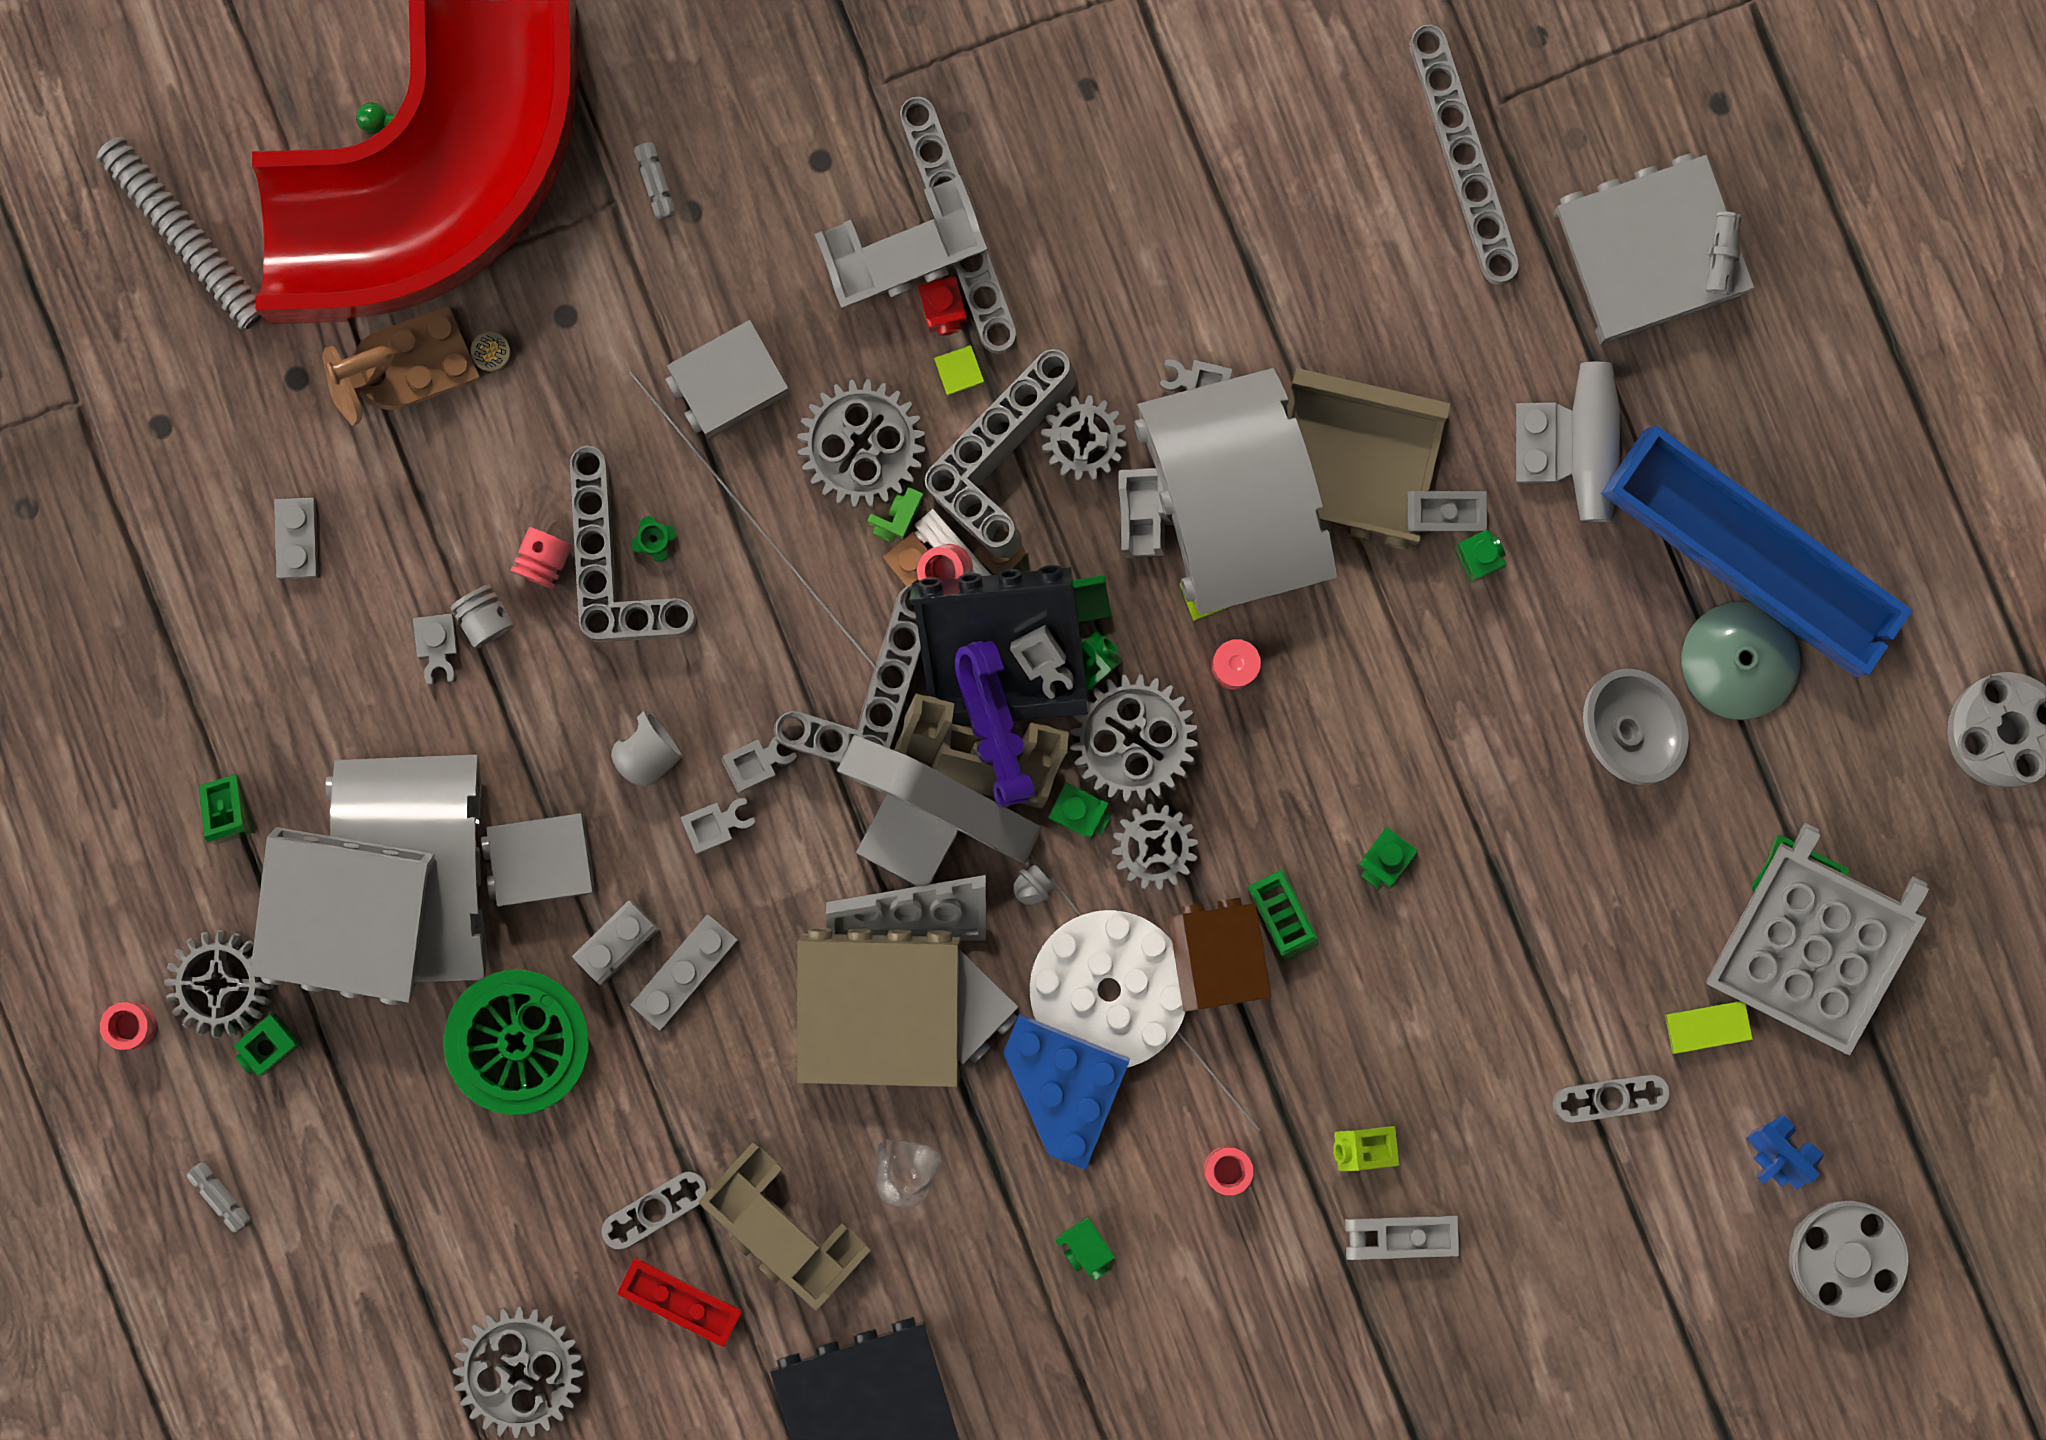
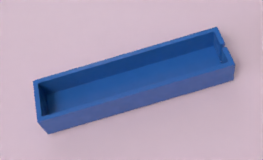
[1601,425,1913,677]

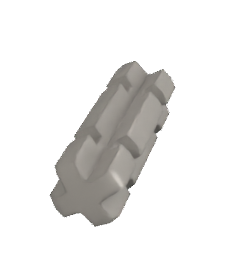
[634,142,676,219]
[186,1162,250,1232]

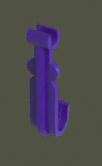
[955,641,1035,807]

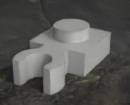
[1159,360,1232,391]
[413,613,458,685]
[1010,625,1074,699]
[721,734,797,794]
[680,798,756,855]

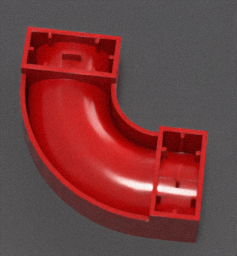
[252,0,579,324]

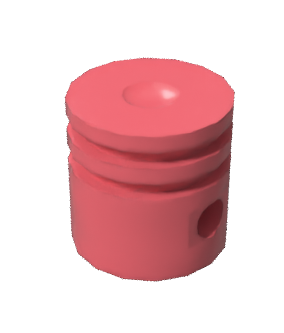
[510,527,573,590]
[917,544,973,581]
[1211,639,1261,690]
[100,1002,157,1050]
[1204,1146,1253,1195]

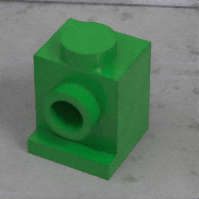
[1454,530,1507,583]
[233,1014,302,1076]
[1055,1216,1115,1281]

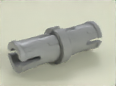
[1705,211,1742,295]

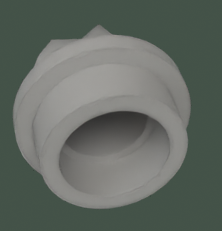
[1014,864,1055,905]

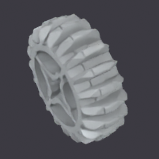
[164,930,274,1038]

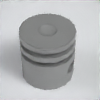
[450,584,515,649]

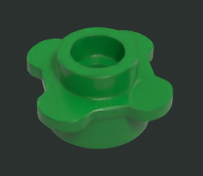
[631,516,677,562]

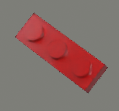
[616,1257,743,1347]

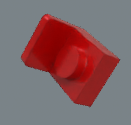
[918,276,967,336]

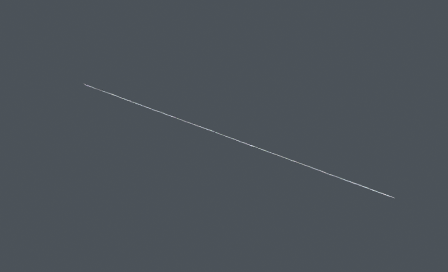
[629,371,1260,1132]

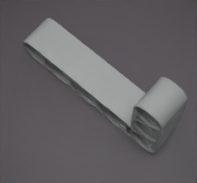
[925,349,1077,558]
[570,446,697,642]
[774,584,921,764]
[837,735,1042,864]

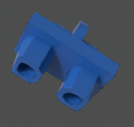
[1746,1115,1823,1190]

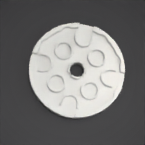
[1030,910,1186,1067]

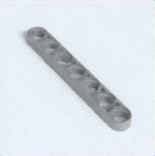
[1409,24,1519,285]
[900,96,1016,354]

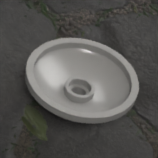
[1583,669,1689,785]

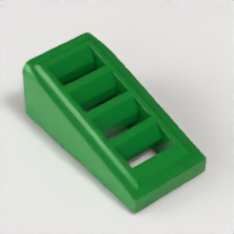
[1247,869,1319,961]

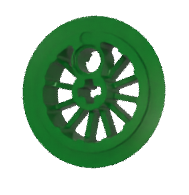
[443,970,589,1115]

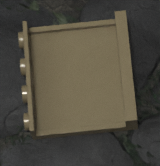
[1287,368,1451,550]
[797,928,961,1087]

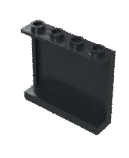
[910,565,1089,726]
[770,1317,960,1440]

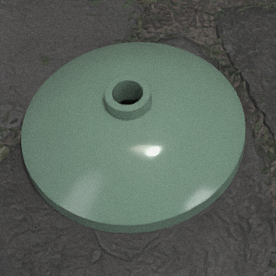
[1681,601,1800,720]

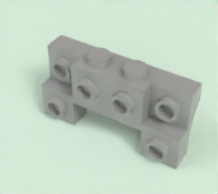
[815,175,990,308]
[1119,468,1174,558]

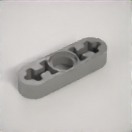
[1552,1075,1670,1123]
[602,1171,708,1249]

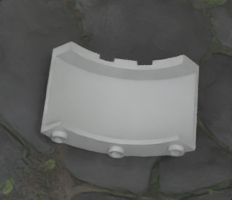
[1134,368,1337,615]
[326,754,487,982]

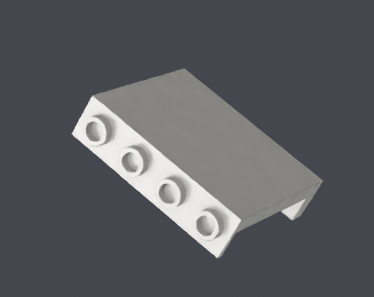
[1553,153,1754,345]
[250,827,434,1005]

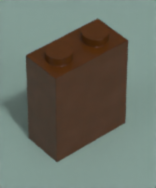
[1168,897,1271,1012]

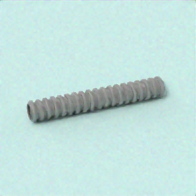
[96,136,263,330]

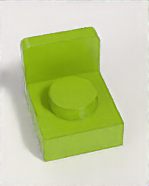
[1333,1126,1399,1171]

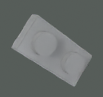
[1407,491,1487,532]
[274,498,318,579]

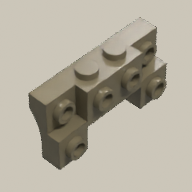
[894,694,1069,809]
[698,1141,872,1311]

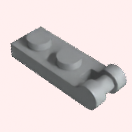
[1345,1215,1459,1260]

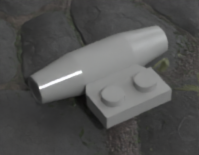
[1516,362,1620,523]

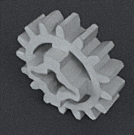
[1041,395,1126,482]
[1112,804,1198,890]

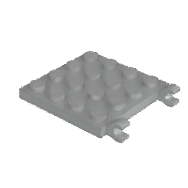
[1706,822,1929,1056]

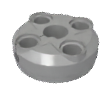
[1947,672,2046,788]
[1789,1200,1909,1318]

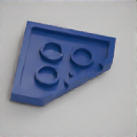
[1003,1014,1130,1170]

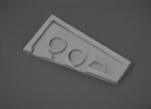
[826,875,986,941]

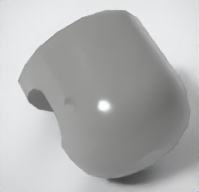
[611,709,683,787]

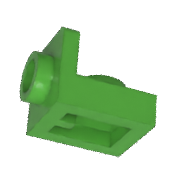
[867,487,924,543]

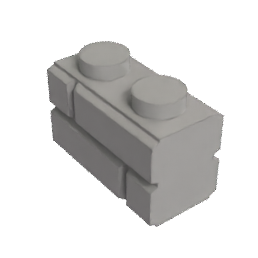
[572,900,660,985]

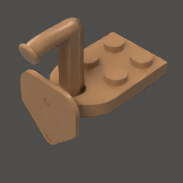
[322,306,479,426]

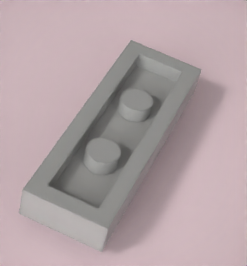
[630,914,738,1031]

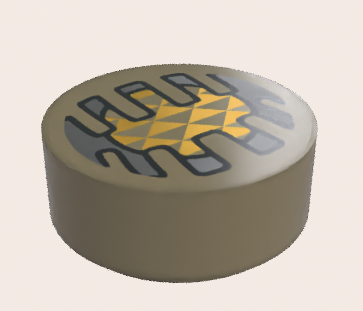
[470,332,511,373]

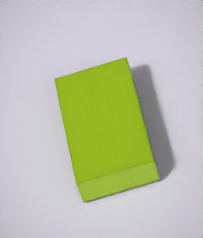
[1665,1001,1753,1054]

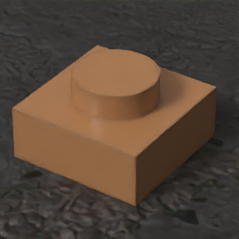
[973,529,1028,575]
[883,532,928,586]

